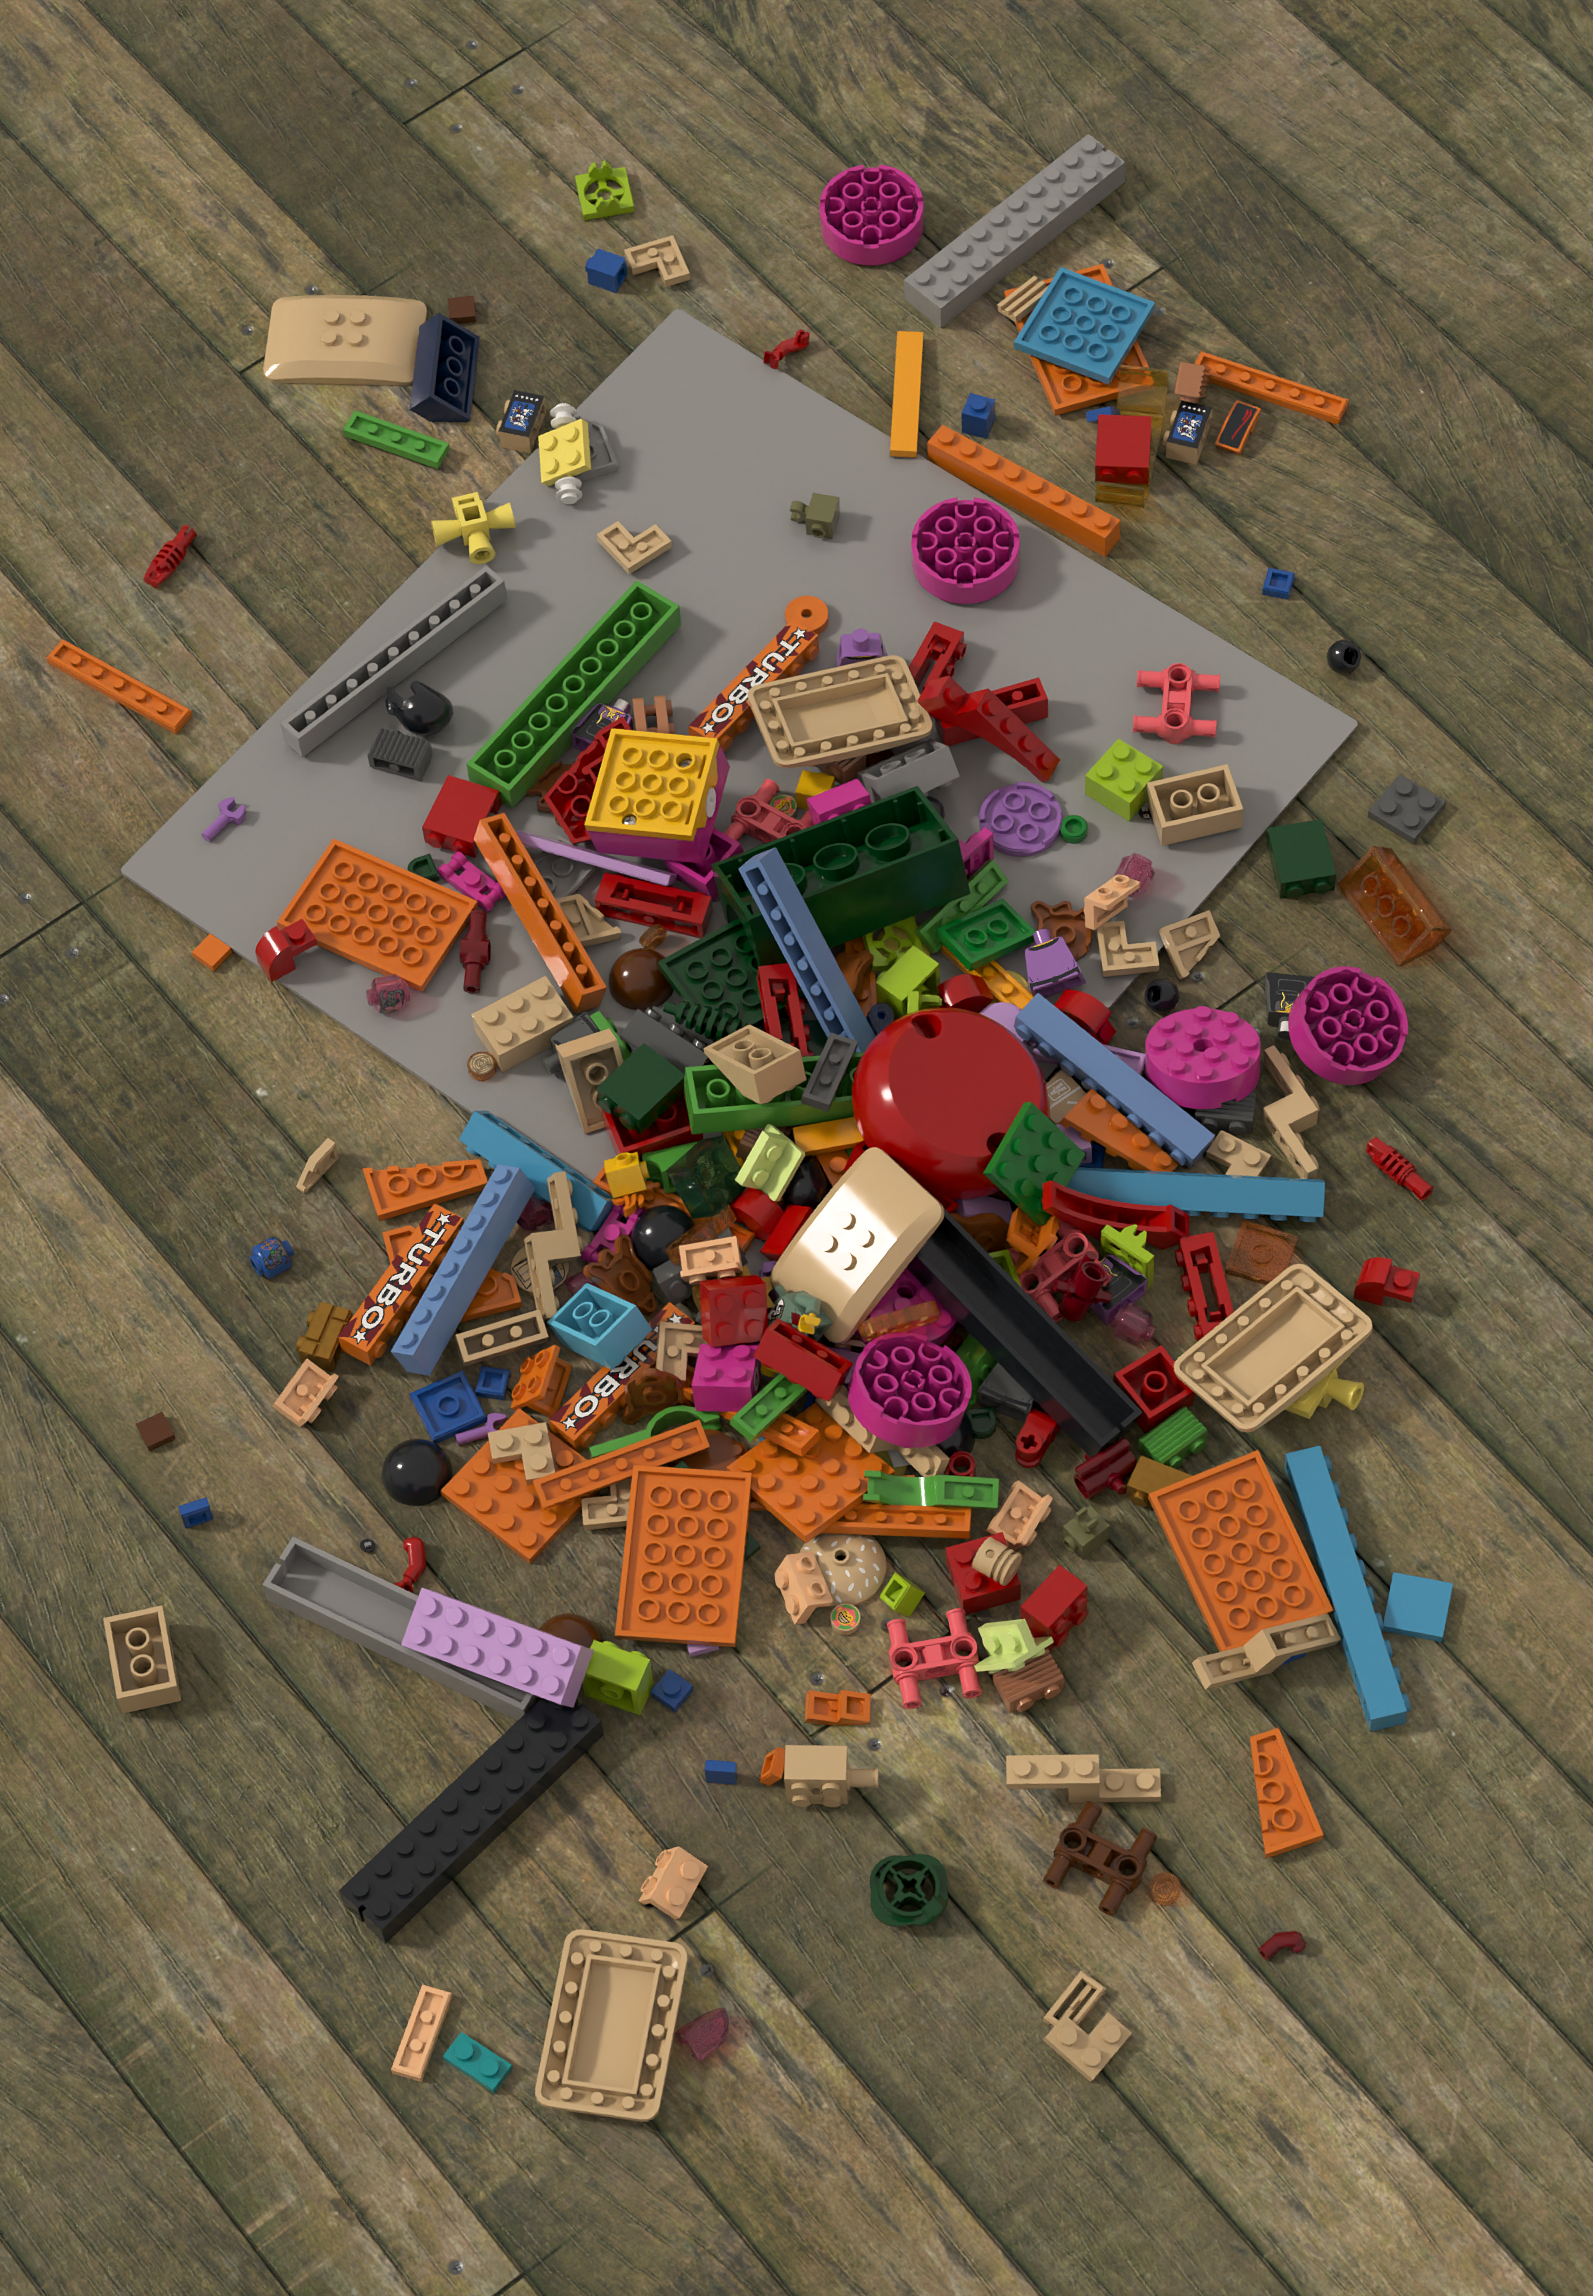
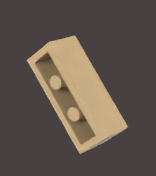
[454,1309,548,1368]

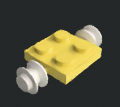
[538,403,591,504]

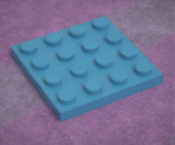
[1014,267,1155,384]

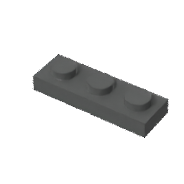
[801,1033,858,1112]

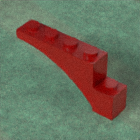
[917,676,1060,782]
[1042,1180,1189,1250]

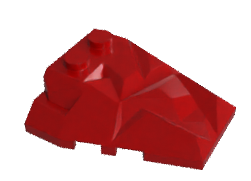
[543,716,631,845]

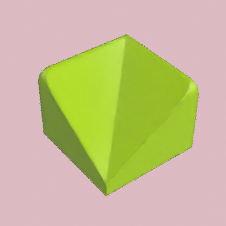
[879,1572,925,1617]

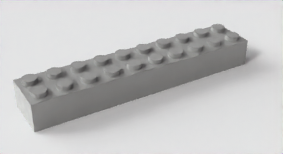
[904,134,1125,328]
[262,1537,542,1721]

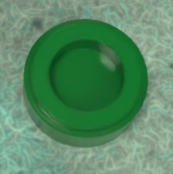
[1060,815,1088,844]

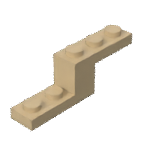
[1263,1045,1320,1179]
[524,1171,583,1323]
[815,1385,950,1477]
[1192,1613,1341,1690]
[1006,1754,1161,1803]

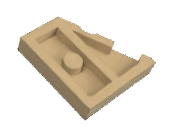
[555,894,621,947]
[1158,910,1220,980]

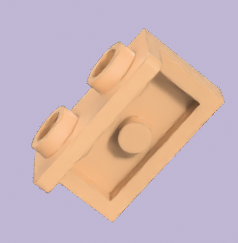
[1084,874,1140,930]
[679,1236,743,1285]
[272,1359,339,1427]
[986,1480,1053,1551]
[774,1552,833,1625]
[639,1846,708,1920]

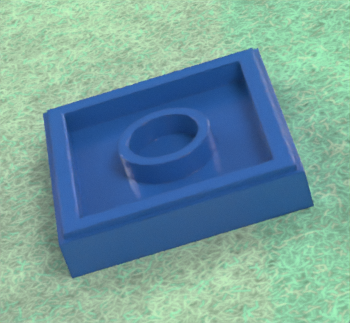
[409,1370,487,1444]

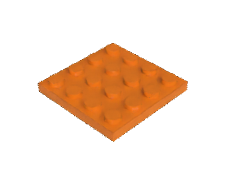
[726,1403,895,1543]
[441,1408,601,1564]

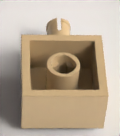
[784,1745,879,1807]

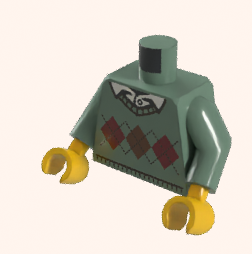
[760,1285,833,1378]

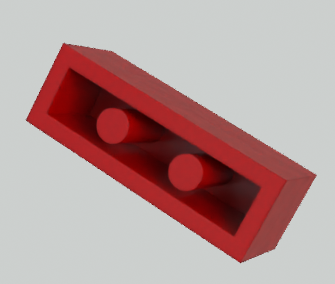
[753,1318,853,1402]

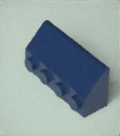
[410,313,480,422]

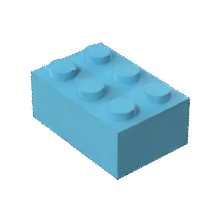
[547,1283,652,1370]

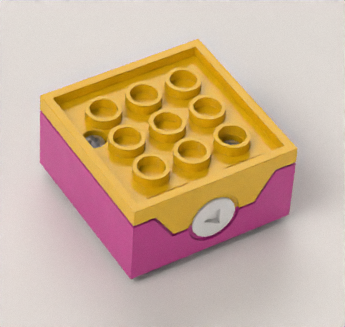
[585,728,730,864]

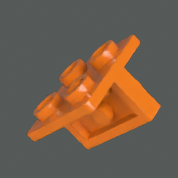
[1006,1207,1061,1276]
[511,1345,573,1418]

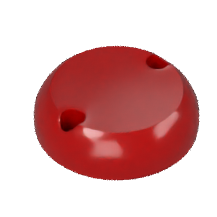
[852,1007,1050,1199]

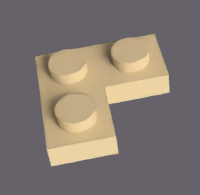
[624,235,690,287]
[596,521,672,574]
[1096,921,1159,977]
[1207,1130,1271,1176]
[656,1321,708,1384]
[488,1422,555,1485]
[581,1478,632,1530]
[1043,2012,1132,2082]

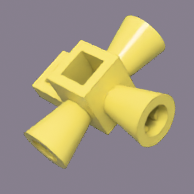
[431,492,516,564]
[1285,1354,1364,1419]

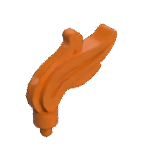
[612,1180,661,1217]

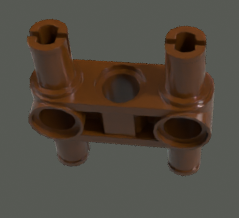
[1043,1801,1157,1917]

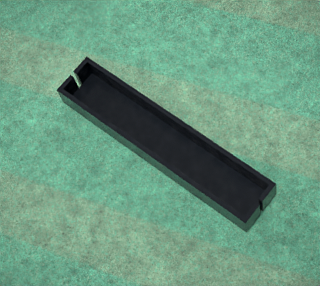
[906,1209,1143,1458]
[339,1698,604,1944]

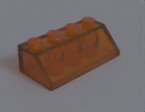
[1337,846,1453,967]

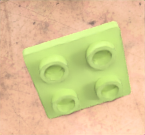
[735,1124,805,1202]
[974,1619,1054,1674]

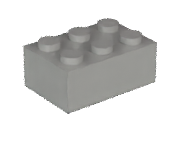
[857,739,960,803]

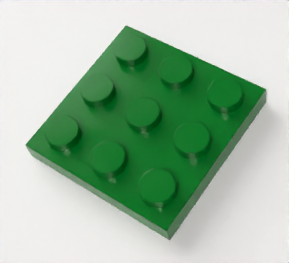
[983,1102,1085,1225]

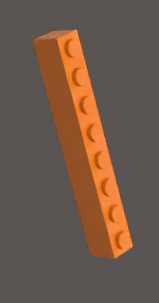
[927,424,1120,557]
[474,813,607,1014]

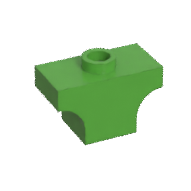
[641,1142,703,1194]

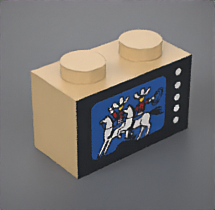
[496,390,547,453]
[1163,400,1212,465]

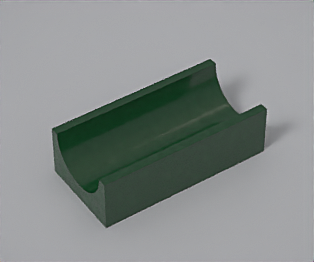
[711,786,970,968]

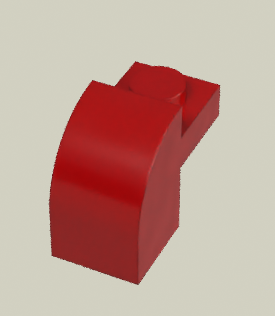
[255,919,317,983]
[934,974,995,1013]
[1054,989,1116,1045]
[721,1187,784,1241]
[1354,1257,1420,1306]

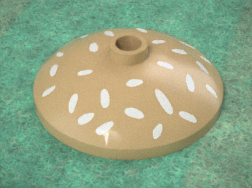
[799,1533,887,1608]

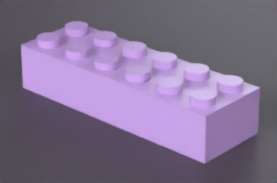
[401,1588,594,1708]

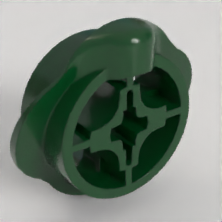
[870,1854,948,1927]

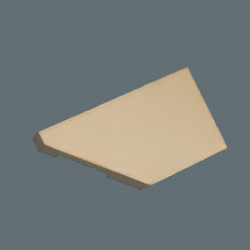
[296,1138,339,1194]

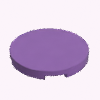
[979,782,1063,857]

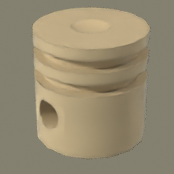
[972,1537,1022,1586]

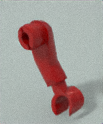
[763,330,810,369]
[394,1537,426,1593]

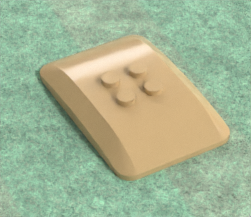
[263,295,427,386]
[748,655,933,769]
[770,1147,944,1344]
[1174,1264,1373,1432]
[535,1929,688,2122]

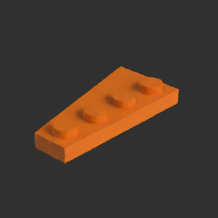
[1059,1089,1178,1172]
[362,1159,488,1221]
[1250,1727,1324,1859]

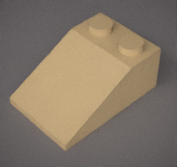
[703,1024,806,1105]
[556,1028,623,1134]

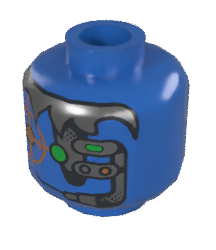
[249,1236,294,1279]

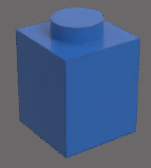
[585,249,628,293]
[961,393,996,439]

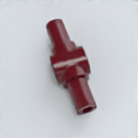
[460,910,491,994]

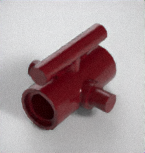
[1053,1251,1112,1322]
[1074,1437,1137,1500]

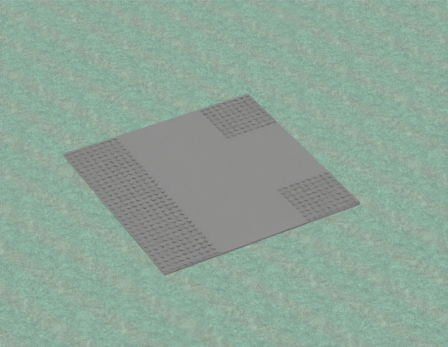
[121,309,1358,1337]

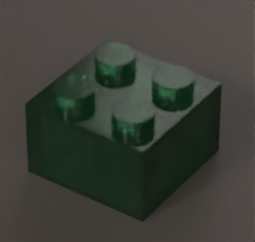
[666,1136,747,1219]

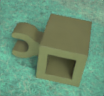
[790,493,840,539]
[1062,1505,1110,1560]

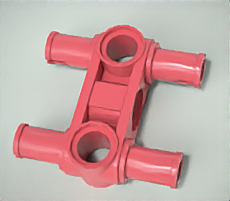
[1133,663,1220,744]
[724,779,813,844]
[1009,1219,1112,1323]
[887,1608,982,1709]

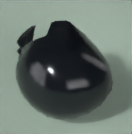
[385,681,454,736]
[782,1155,829,1210]

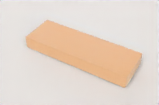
[391,1985,453,2082]

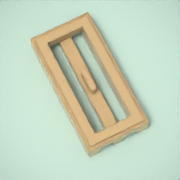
[997,276,1048,323]
[1044,1971,1106,2026]

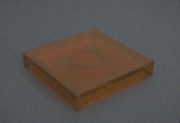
[1225,1220,1299,1285]

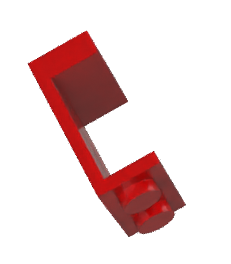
[1095,414,1152,485]
[422,775,501,858]

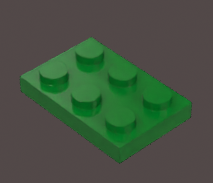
[936,899,1036,971]

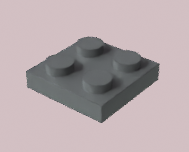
[1368,774,1446,845]

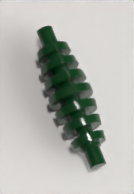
[663,1001,749,1041]

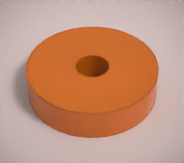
[785,596,829,635]

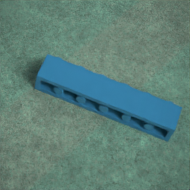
[459,1111,613,1232]

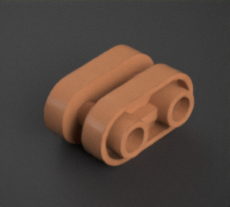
[632,695,675,734]

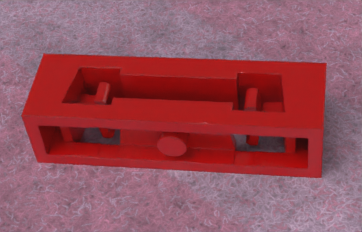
[908,621,967,717]
[595,873,713,938]
[757,963,813,1057]
[1174,1232,1234,1343]

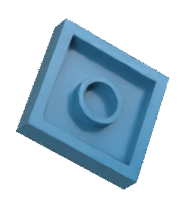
[1383,1572,1453,1642]

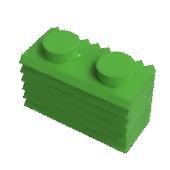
[1138,1406,1207,1469]

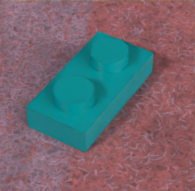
[443,2032,513,2094]

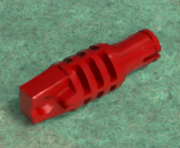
[143,525,197,589]
[1366,1137,1434,1201]

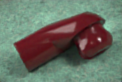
[1258,1931,1306,1961]

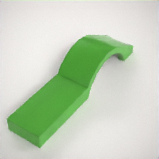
[589,1405,721,1459]
[863,1470,999,1510]

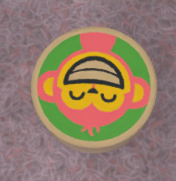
[769,795,797,818]
[830,1603,861,1635]

